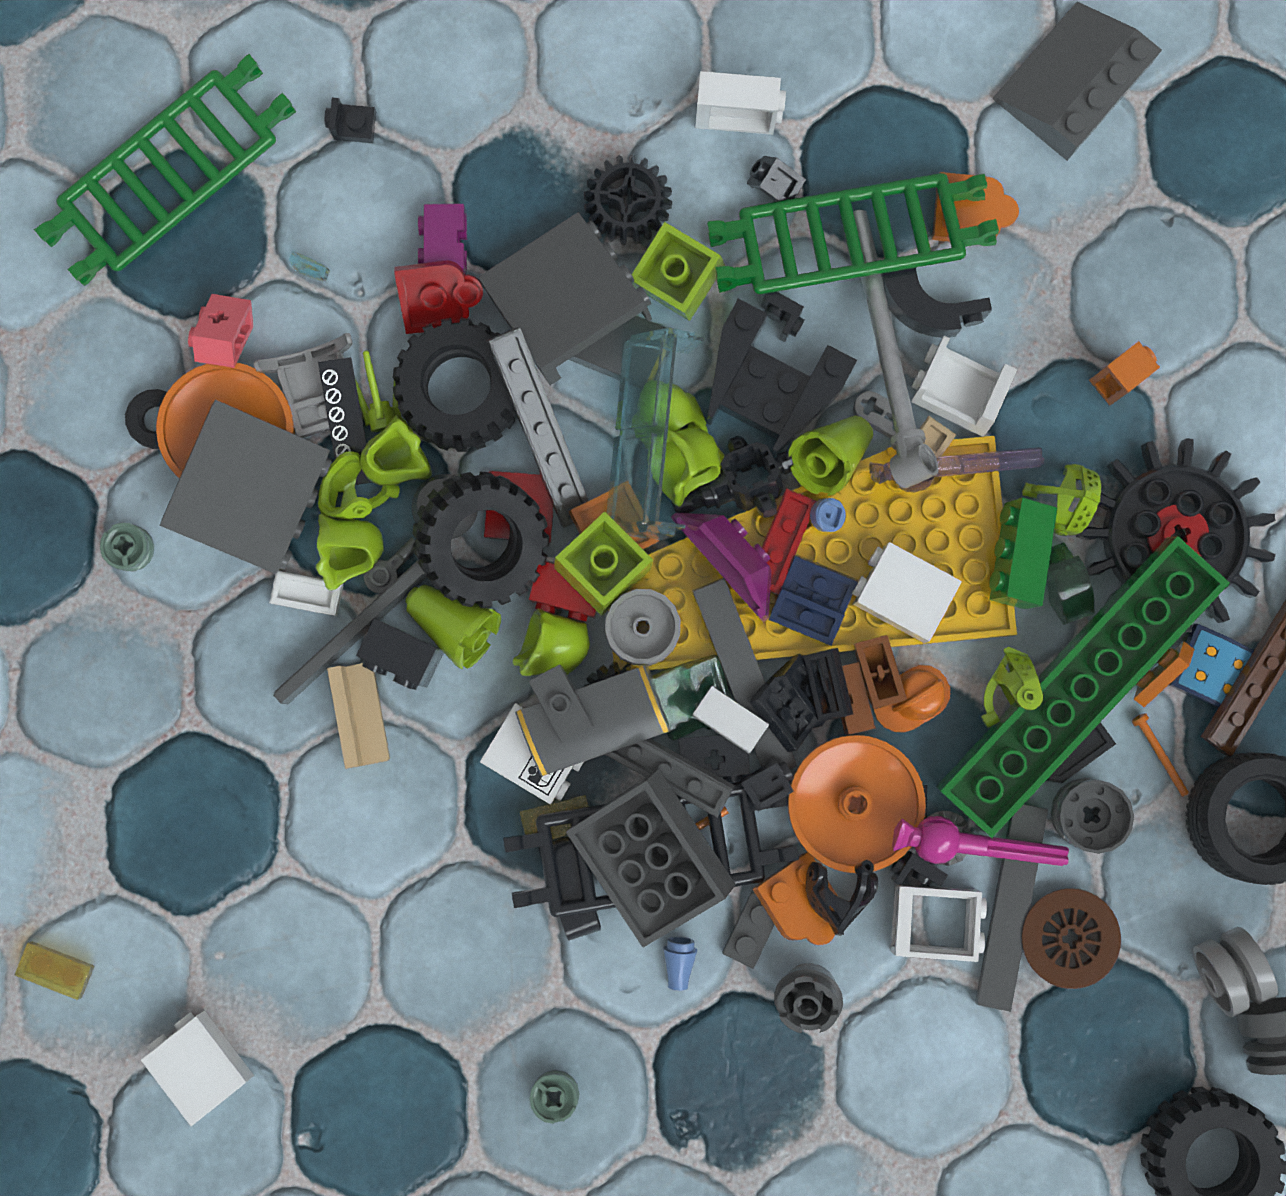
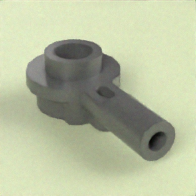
[364,537,416,594]

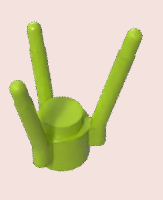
[355,350,401,432]

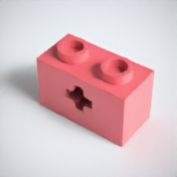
[188,294,253,368]

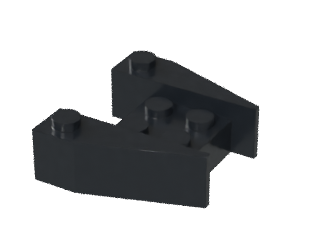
[707,298,857,458]

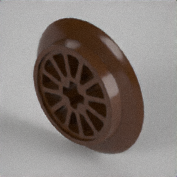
[1022,888,1121,989]

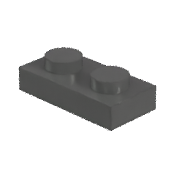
[722,891,775,969]

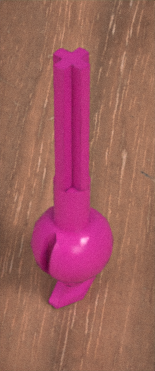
[892,816,1069,866]

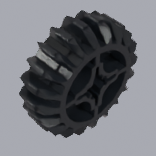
[584,154,672,246]

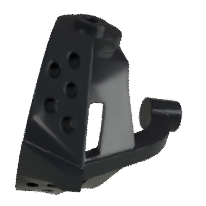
[806,860,878,936]

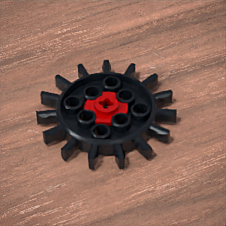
[1076,438,1276,633]

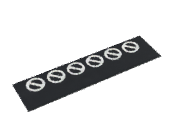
[318,357,373,485]

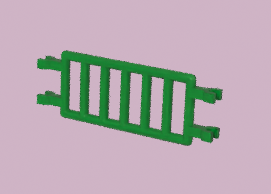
[34,54,296,286]
[707,173,999,294]

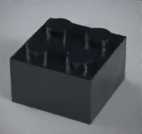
[356,618,444,690]

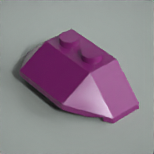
[671,513,772,622]

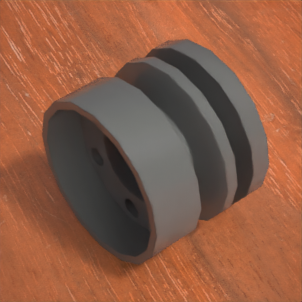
[1050,778,1134,854]
[1236,997,1286,1075]

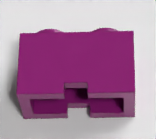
[418,204,467,274]

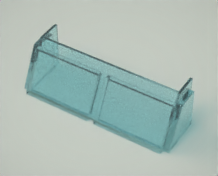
[606,328,704,540]

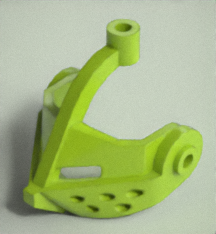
[318,451,400,519]
[1022,464,1101,536]
[981,646,1043,728]

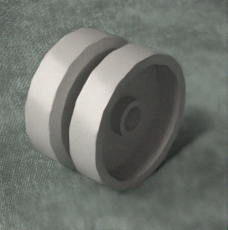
[605,589,681,666]
[1192,927,1278,1018]

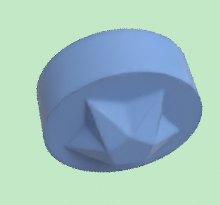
[810,498,846,532]

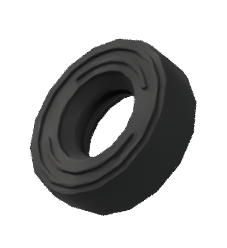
[125,389,167,449]

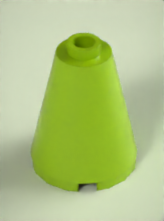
[789,416,873,496]
[405,585,501,669]

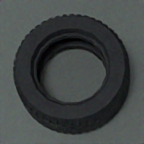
[1185,752,1286,885]

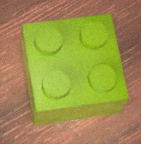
[631,222,725,321]
[554,512,653,616]

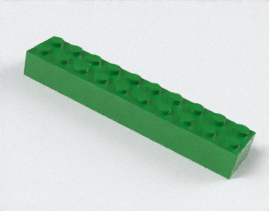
[936,536,1230,838]

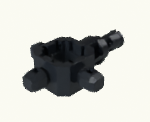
[671,436,793,518]

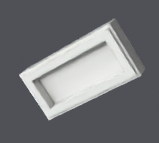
[269,571,344,616]
[693,686,769,754]

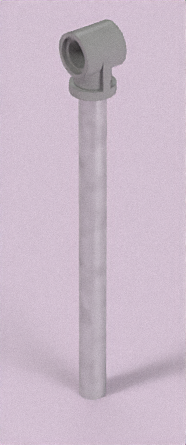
[854,210,939,488]

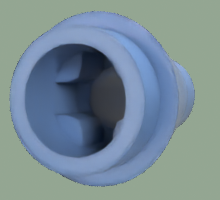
[664,937,697,991]

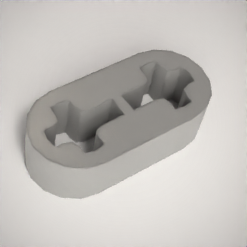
[853,391,896,438]

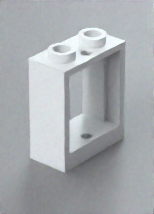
[695,71,786,135]
[890,883,987,962]

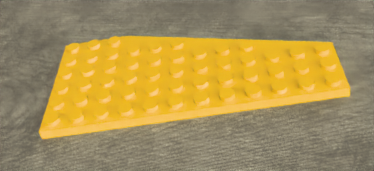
[608,436,1017,670]

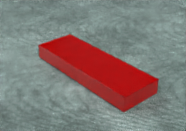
[762,488,816,595]

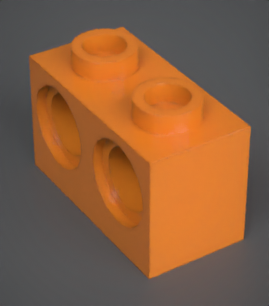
[1089,341,1160,406]

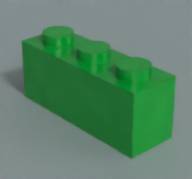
[989,497,1057,609]

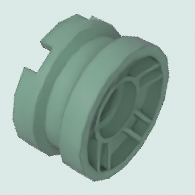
[100,523,154,572]
[529,1070,580,1124]

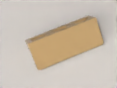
[327,663,390,769]

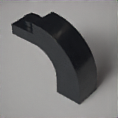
[881,268,992,338]

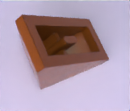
[854,635,907,710]

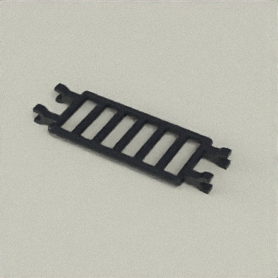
[503,782,799,918]

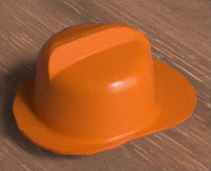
[874,665,950,732]

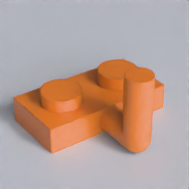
[1134,641,1195,707]

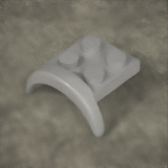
[254,333,363,438]

